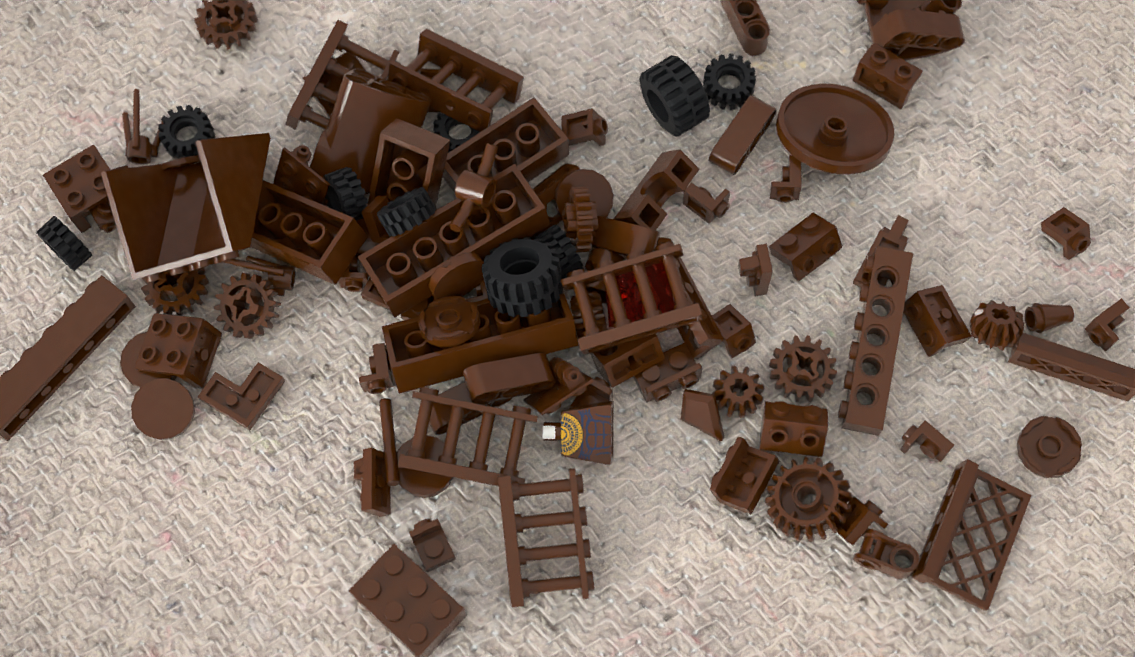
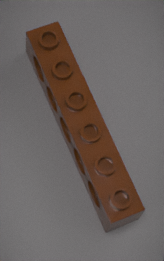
[838,246,913,436]

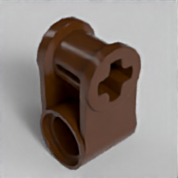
[853,529,919,580]

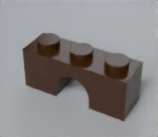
[614,149,699,231]

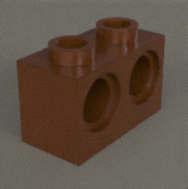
[591,319,665,388]

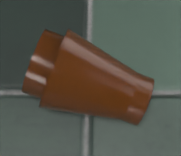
[1025,303,1074,333]

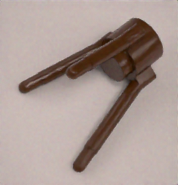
[122,88,163,165]
[224,256,296,296]

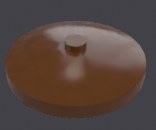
[776,83,894,174]

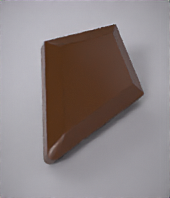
[681,389,725,441]

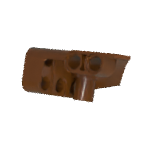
[857,0,965,60]
[310,69,431,206]

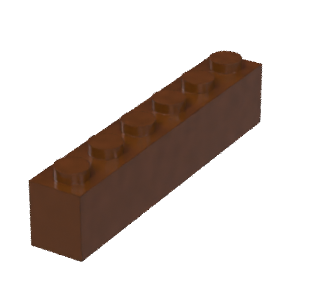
[0,275,136,441]

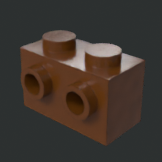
[760,401,828,457]

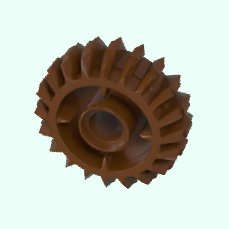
[765,456,853,543]

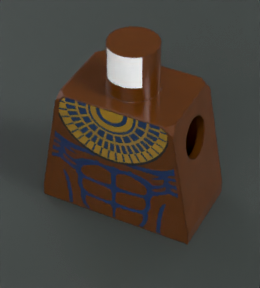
[543,401,614,465]

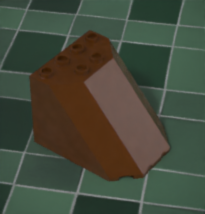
[101,133,271,283]

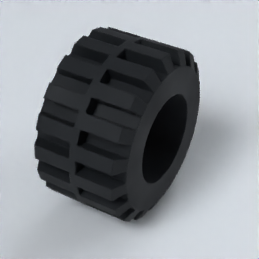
[639,55,710,137]
[482,237,563,317]

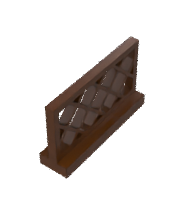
[912,459,1032,611]

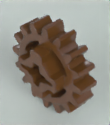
[194,0,258,50]
[562,186,599,253]
[141,268,209,316]
[214,273,281,339]
[769,335,837,402]

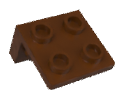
[43,145,111,233]
[135,313,222,388]

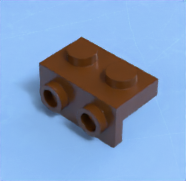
[769,212,842,281]
[710,437,780,515]

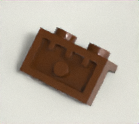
[852,43,922,109]
[903,285,972,357]
[633,343,703,403]

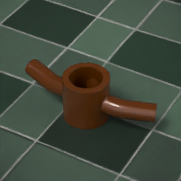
[450,143,498,232]

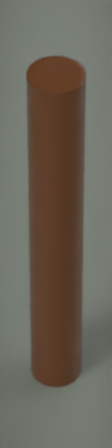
[379,398,399,486]

